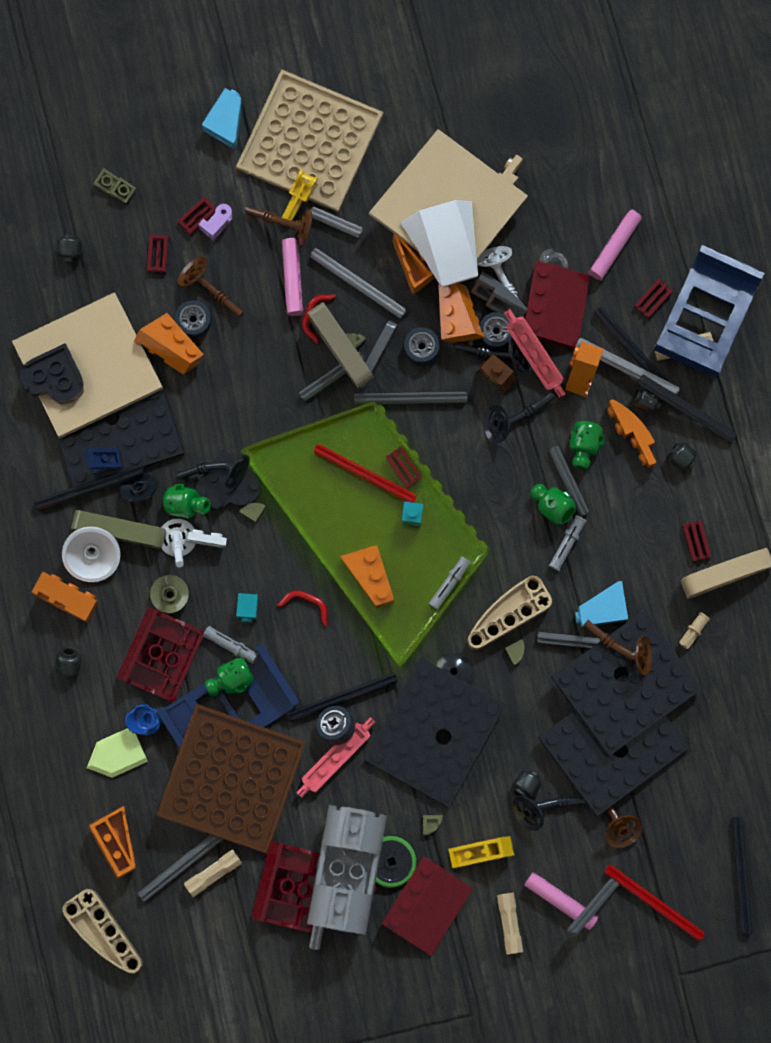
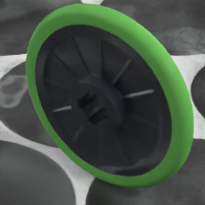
[375,836,416,888]

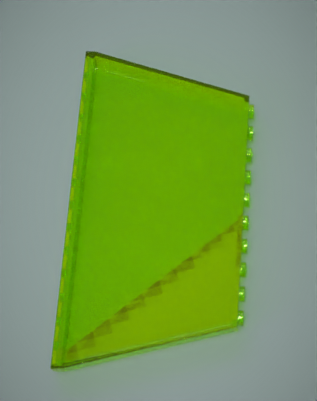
[240,401,489,667]

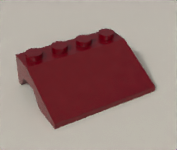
[525,261,590,348]
[116,607,204,703]
[251,841,320,933]
[381,856,473,956]

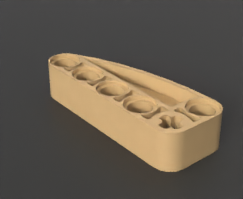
[680,548,771,599]
[467,576,552,650]
[63,889,143,973]

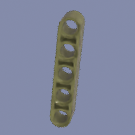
[71,510,166,549]

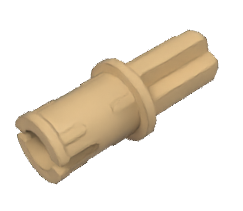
[679,612,710,649]

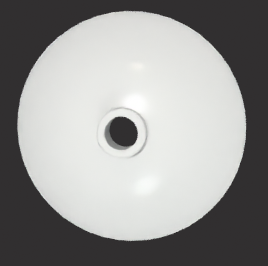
[62,527,120,582]

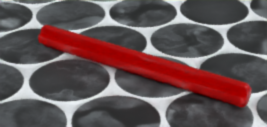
[313,444,417,503]
[604,865,705,941]

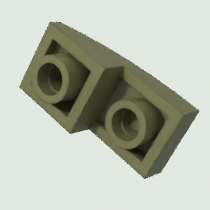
[93,168,136,204]

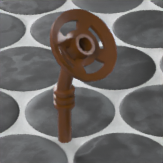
[245,206,312,247]
[178,256,244,318]
[584,620,652,675]
[605,806,642,848]

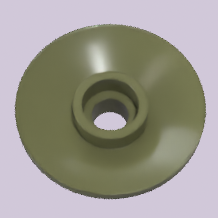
[150,575,189,613]

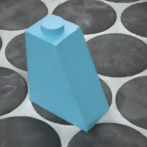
[202,88,242,149]
[575,581,628,628]

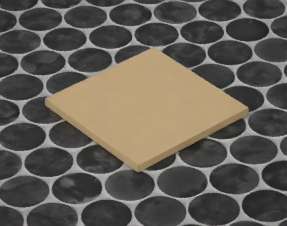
[236,70,383,212]
[369,129,528,259]
[12,292,163,439]

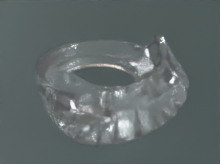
[540,248,568,268]

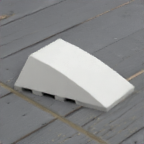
[400,200,478,287]

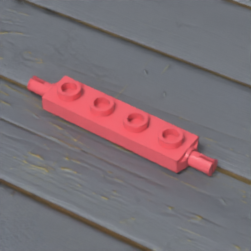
[504,309,566,398]
[296,717,376,798]

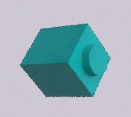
[402,502,423,526]
[236,593,259,623]

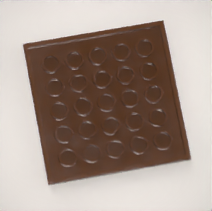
[156,704,306,854]

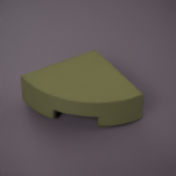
[346,333,366,349]
[239,503,266,523]
[505,640,524,666]
[423,815,443,835]

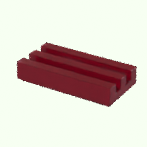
[177,197,216,236]
[147,234,169,273]
[634,278,673,319]
[385,446,423,489]
[682,520,712,562]

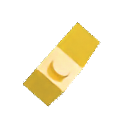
[448,836,514,868]

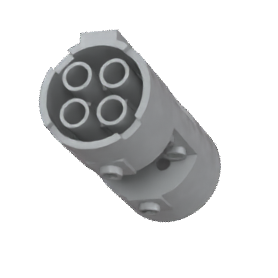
[307,805,387,935]

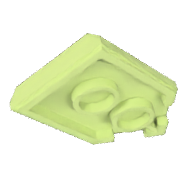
[87,728,148,778]

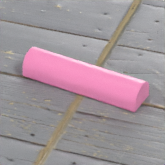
[588,209,642,280]
[282,238,303,316]
[524,872,598,930]

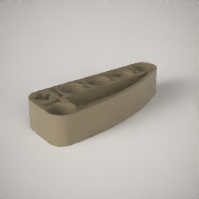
[307,302,374,388]

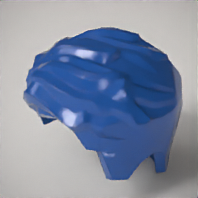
[125,705,162,736]

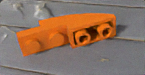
[607,399,657,469]

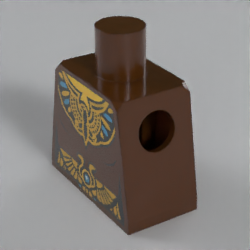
[476,355,516,395]

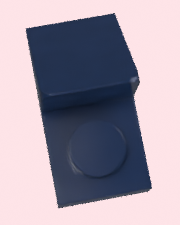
[84,448,122,473]

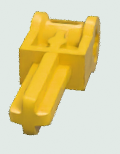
[282,169,319,221]

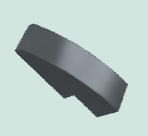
[471,271,527,318]

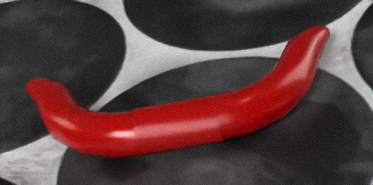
[302,295,336,344]
[276,590,328,626]

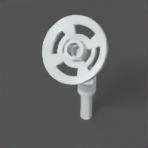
[477,246,526,314]
[161,519,196,567]

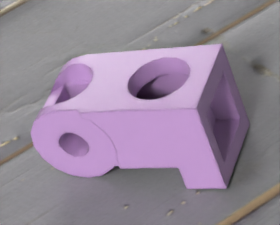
[198,204,232,241]

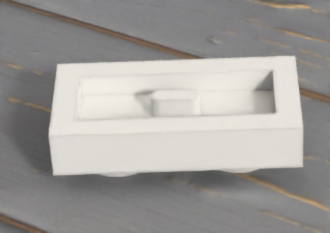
[186,530,227,548]

